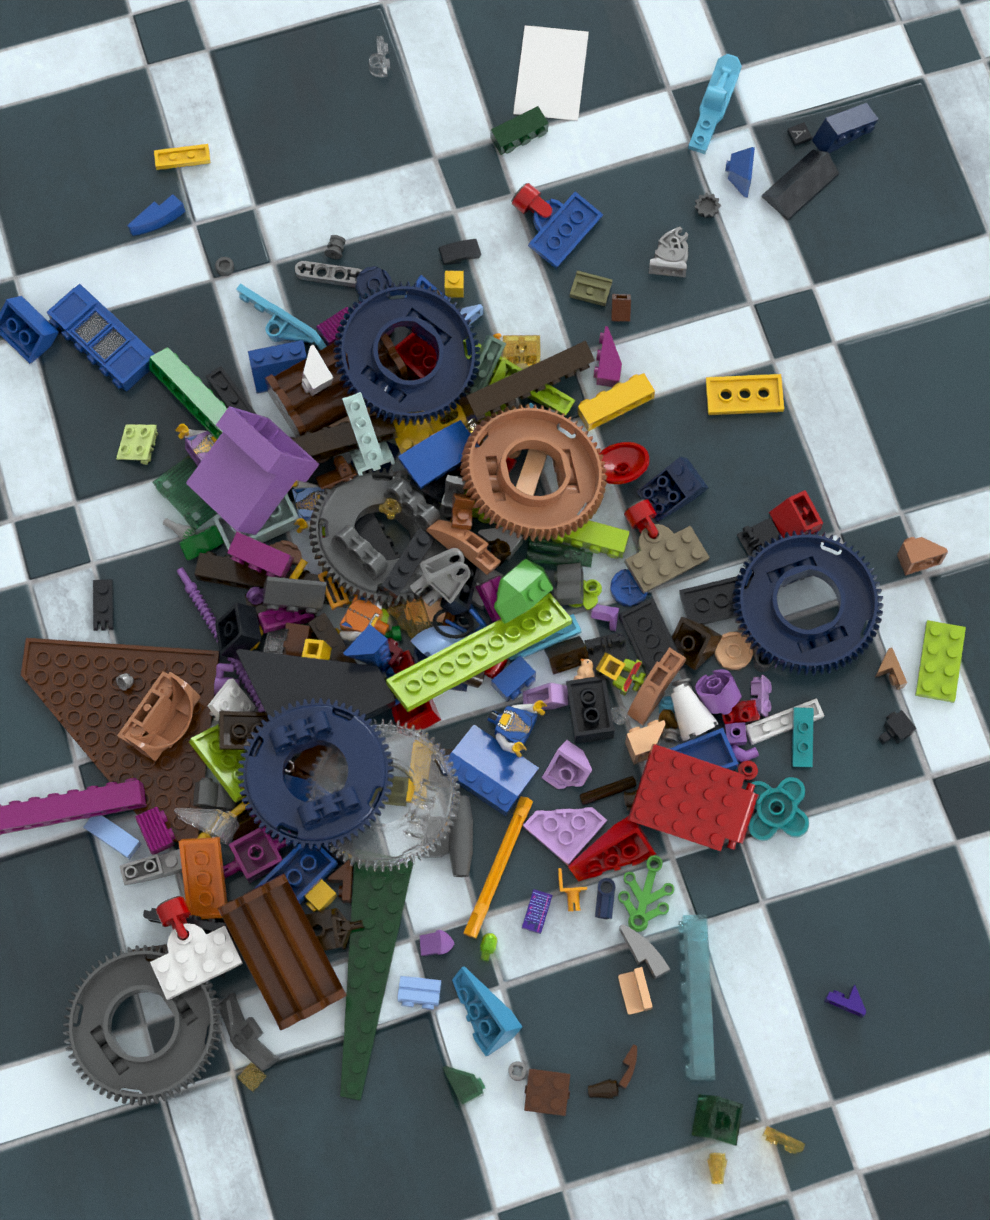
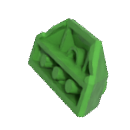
[494,559,553,624]

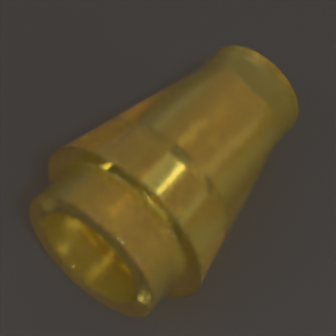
[707,1153,728,1184]

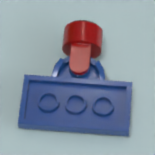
[511,183,603,269]

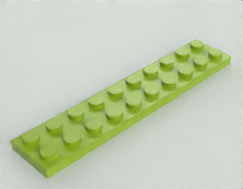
[386,593,572,712]

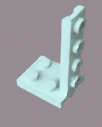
[342,392,395,476]

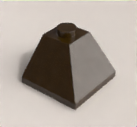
[672,617,722,670]

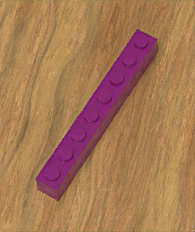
[0,778,146,835]

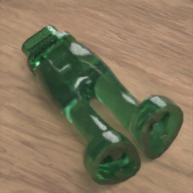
[526,536,593,568]

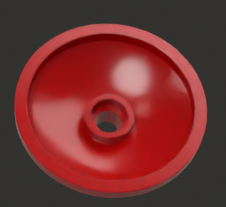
[599,442,650,485]

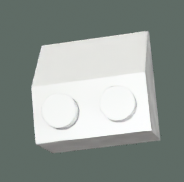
[301,344,333,396]

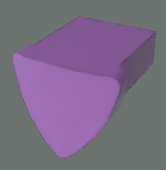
[591,604,619,631]
[420,930,454,956]

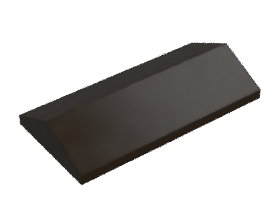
[218,711,269,751]

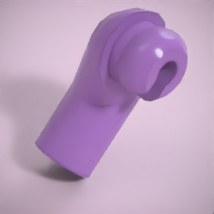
[731,745,759,762]

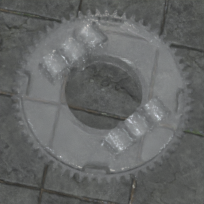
[305,719,460,872]

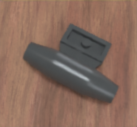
[421,796,473,877]

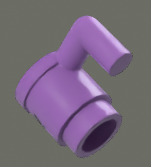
[214,663,240,695]

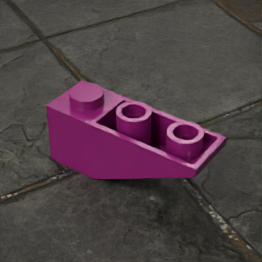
[593,326,622,387]

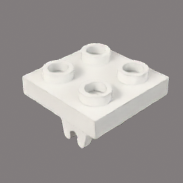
[208,679,256,721]

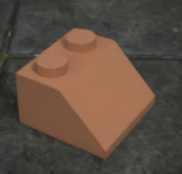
[897,537,948,576]

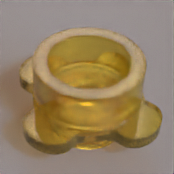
[379,498,402,519]

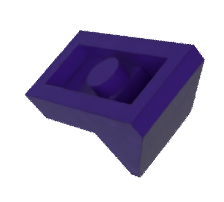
[824,985,866,1018]

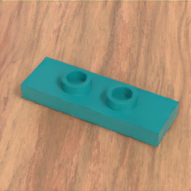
[792,707,814,768]

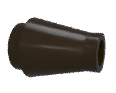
[588,1078,619,1099]

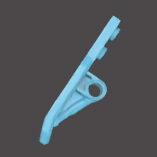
[688,54,742,154]
[236,283,327,350]

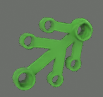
[618,855,674,932]

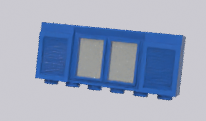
[47,283,155,392]

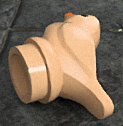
[573,658,595,680]

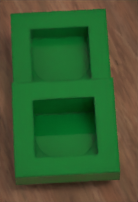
[179,525,224,560]

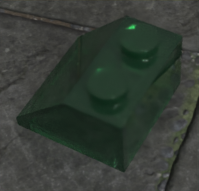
[691,1094,744,1146]

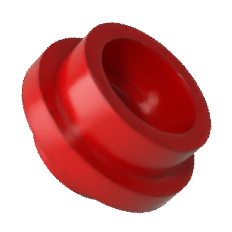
[738,761,758,781]

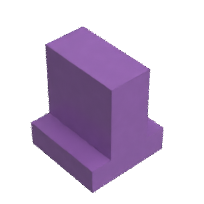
[186,406,319,535]

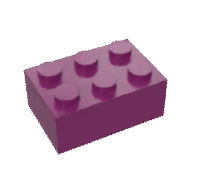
[227,532,294,578]

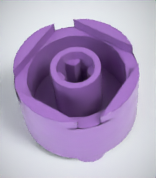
[695,670,742,715]

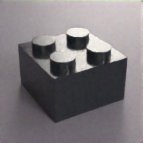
[215,602,261,660]

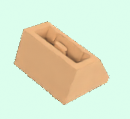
[625,720,665,765]

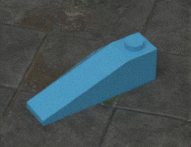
[452,966,522,1056]

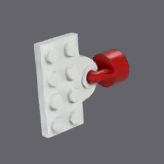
[150,896,243,1000]

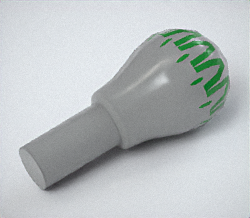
[163,518,197,541]

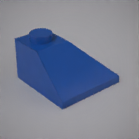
[725,147,755,198]

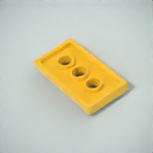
[706,374,784,415]

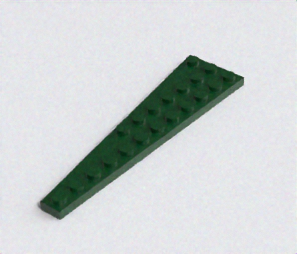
[340,849,414,1101]

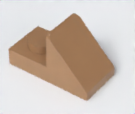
[875,647,907,690]

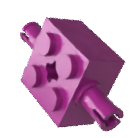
[223,828,292,884]

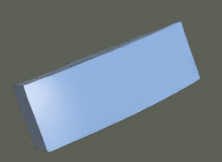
[83,815,141,860]

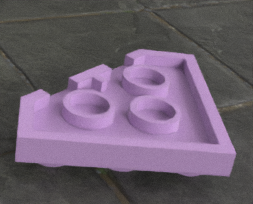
[523,807,607,866]

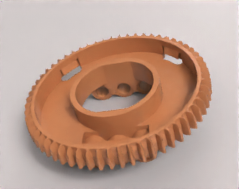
[460,404,607,541]

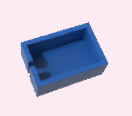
[670,728,738,771]

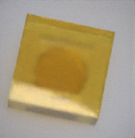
[237,1062,267,1092]

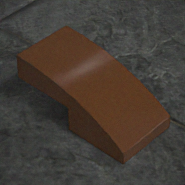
[618,1044,637,1090]

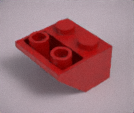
[769,490,823,538]

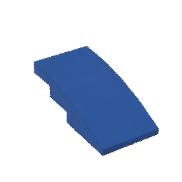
[398,420,480,489]

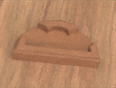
[270,540,302,566]

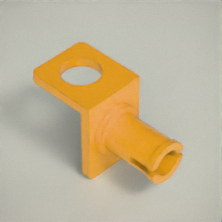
[558,868,587,911]

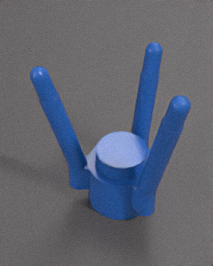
[445,604,488,636]

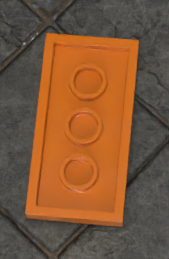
[179,837,227,919]

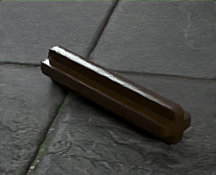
[579,776,637,805]

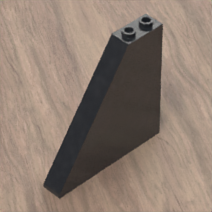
[236,649,397,757]

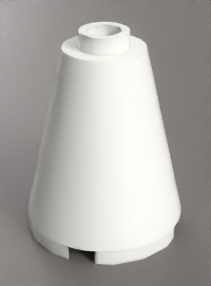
[671,684,718,741]

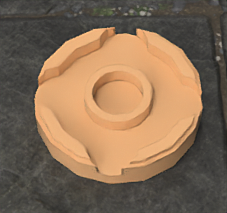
[714,632,753,670]

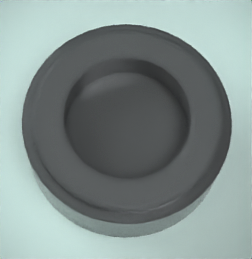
[215,257,234,276]

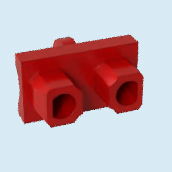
[722,700,760,724]

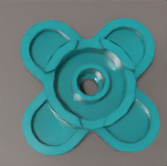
[749,777,809,841]

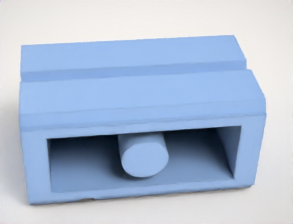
[398,976,442,1010]

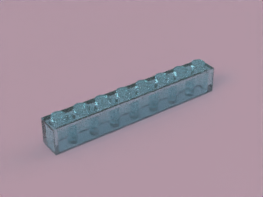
[678,915,716,1082]

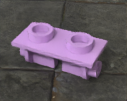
[751,675,772,718]

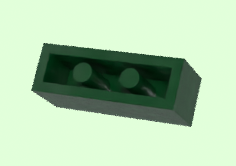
[490,106,549,155]

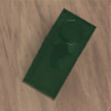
[443,1066,486,1107]

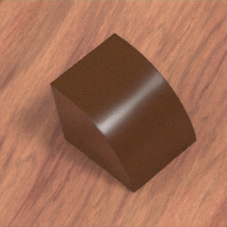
[611,294,631,321]

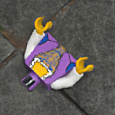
[175,424,217,466]

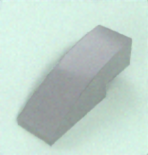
[619,924,670,980]

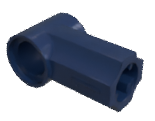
[595,878,616,919]

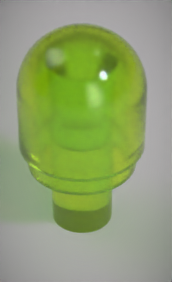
[480,933,498,961]

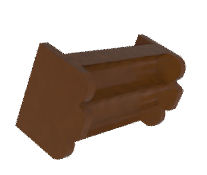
[265,333,409,437]
[218,873,347,1031]

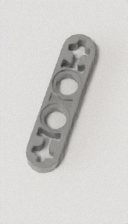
[295,261,362,288]

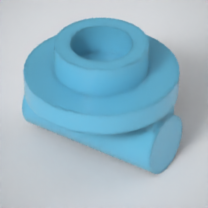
[659,696,675,713]

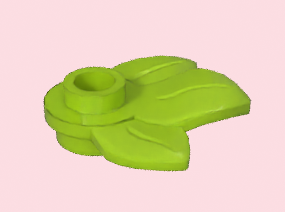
[569,579,602,610]

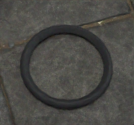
[433,609,473,639]

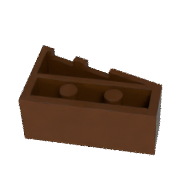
[283,623,316,657]

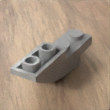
[120,849,182,886]

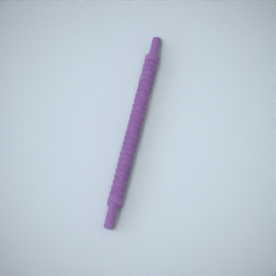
[177,567,266,712]

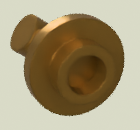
[658,709,678,729]

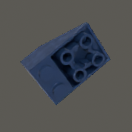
[637,457,709,522]

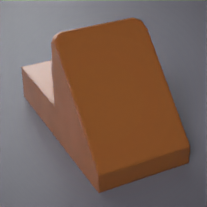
[451,493,475,530]

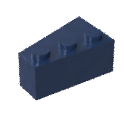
[812,103,879,154]

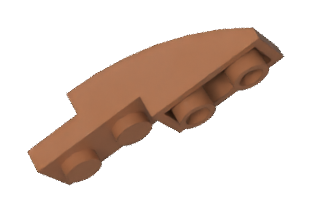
[426,520,501,575]
[627,647,687,725]

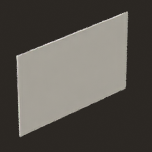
[513,25,589,121]

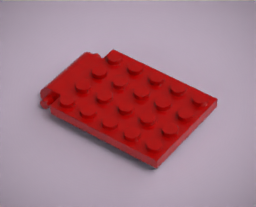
[628,744,758,851]

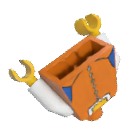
[335,594,390,641]

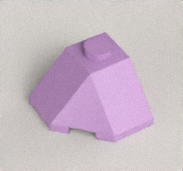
[542,740,592,789]

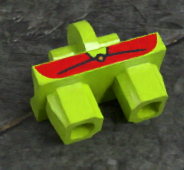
[612,659,646,696]

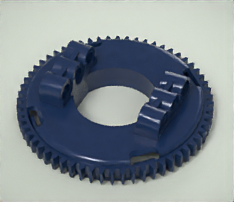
[333,281,480,426]
[732,530,884,676]
[238,698,394,851]

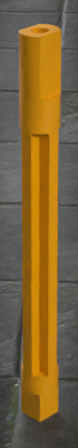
[463,796,533,939]

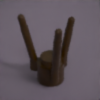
[486,538,511,566]

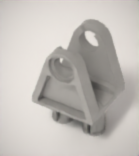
[410,548,470,606]

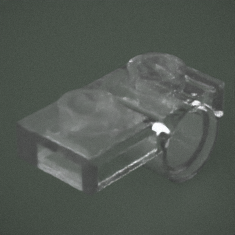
[369,36,390,77]

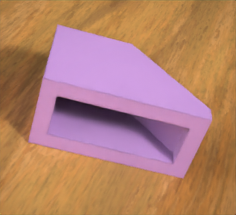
[523,683,568,710]

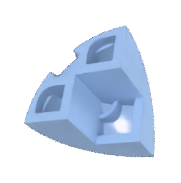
[411,626,464,657]

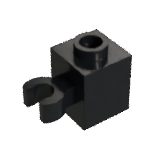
[878,710,917,745]

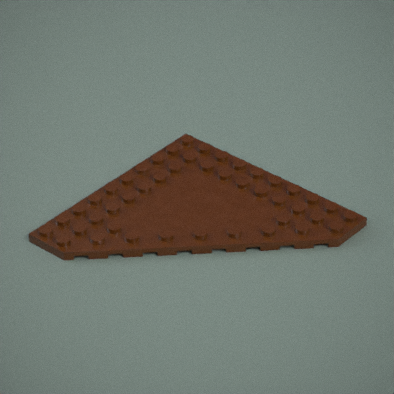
[21,638,220,843]

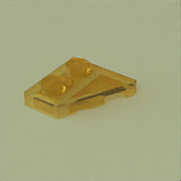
[386,599,432,639]

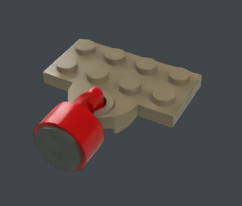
[624,499,710,594]

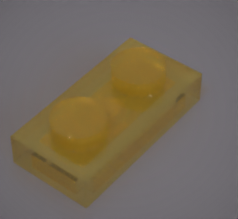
[762,1126,805,1154]

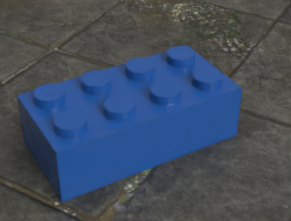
[255,844,338,905]

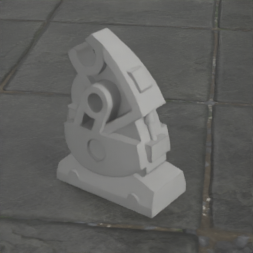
[649,227,688,277]

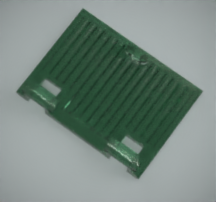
[152,455,218,530]

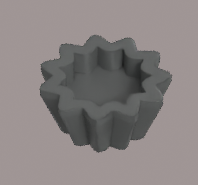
[695,193,721,218]

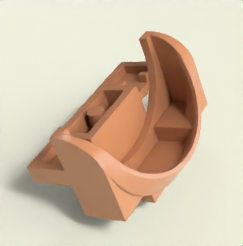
[117,672,201,762]

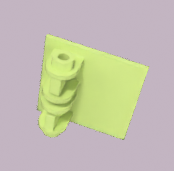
[116,424,158,465]

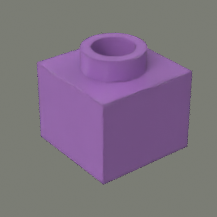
[724,722,747,746]

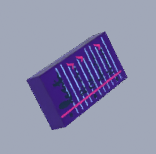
[522,889,553,934]

